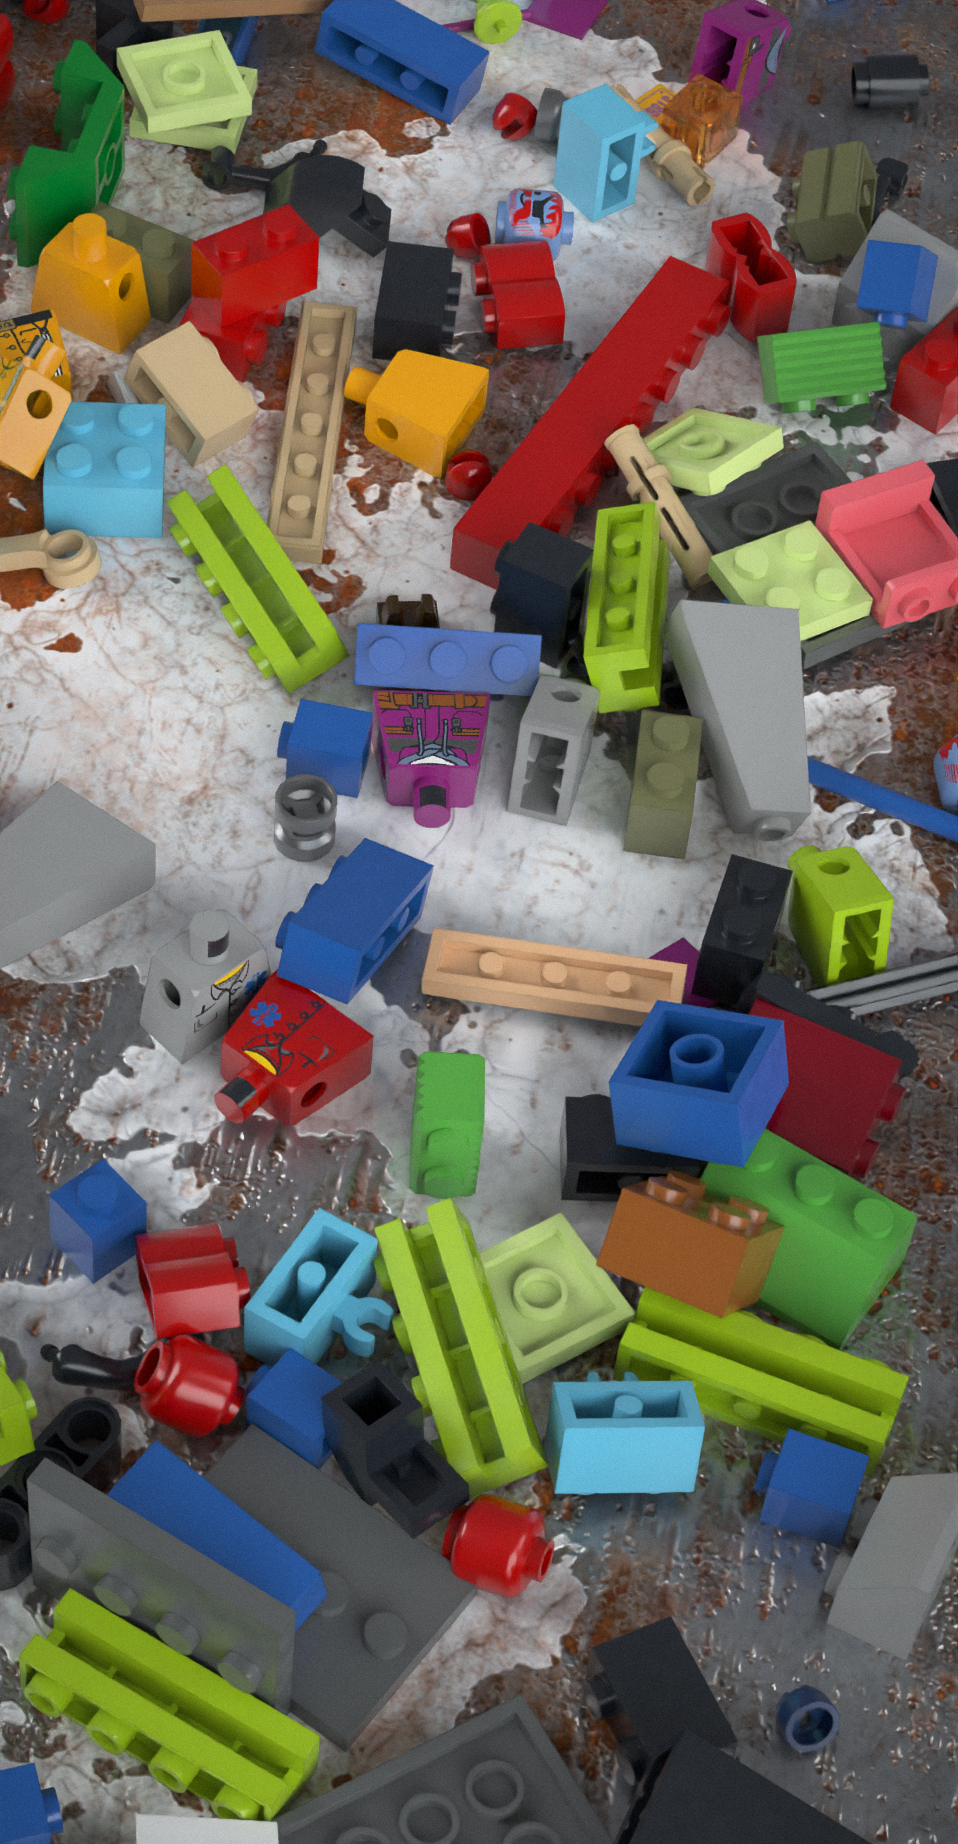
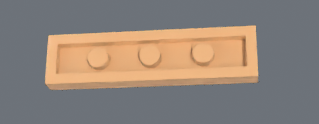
[422,927,687,1026]

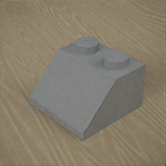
[831,208,958,365]
[823,1472,958,1660]

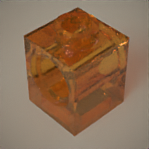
[661,74,743,169]

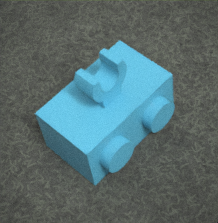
[553,83,659,223]
[244,1208,394,1367]
[544,1372,705,1495]

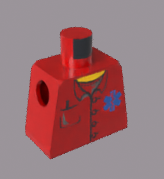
[214,969,374,1125]

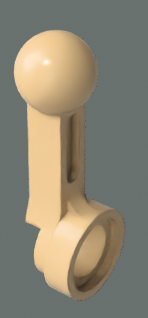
[0,528,102,589]

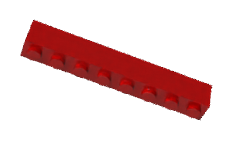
[450,256,731,590]

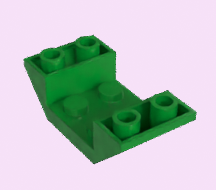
[7,40,125,268]

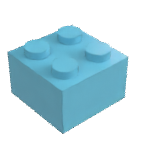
[43,401,166,538]

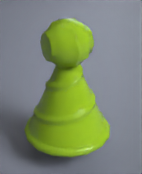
[470,0,522,44]

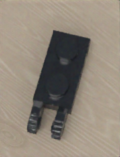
[735,969,920,1084]

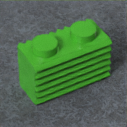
[757,322,887,414]
[409,1051,485,1199]

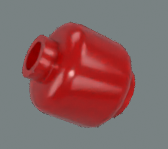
[134,1334,244,1438]
[442,1494,555,1598]

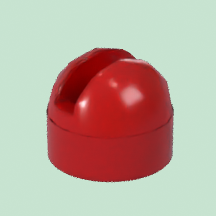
[23,0,70,25]
[492,93,538,141]
[445,213,491,259]
[445,449,492,501]

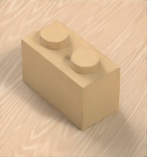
[124,321,259,468]

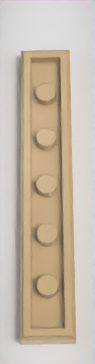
[266,301,357,565]

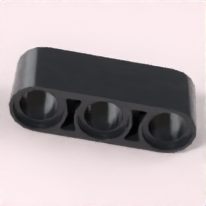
[0,1397,122,1591]

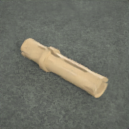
[609,84,716,206]
[604,424,713,590]

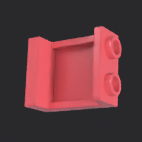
[815,460,958,629]

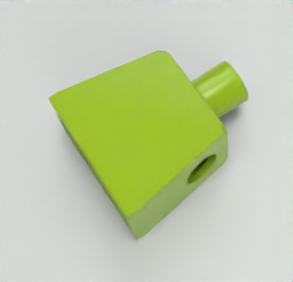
[788,845,894,987]

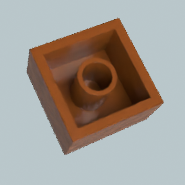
[596,1171,785,1318]

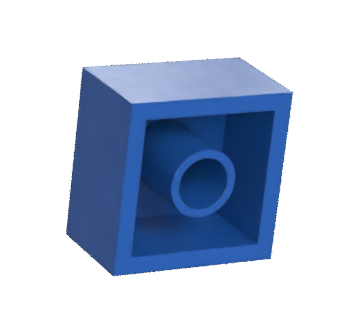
[608,1000,789,1168]

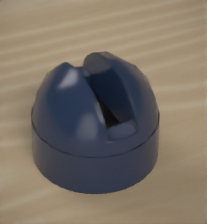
[775,1685,840,1752]

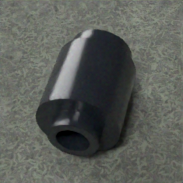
[851,54,929,109]

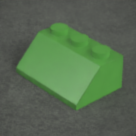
[700,1129,918,1351]

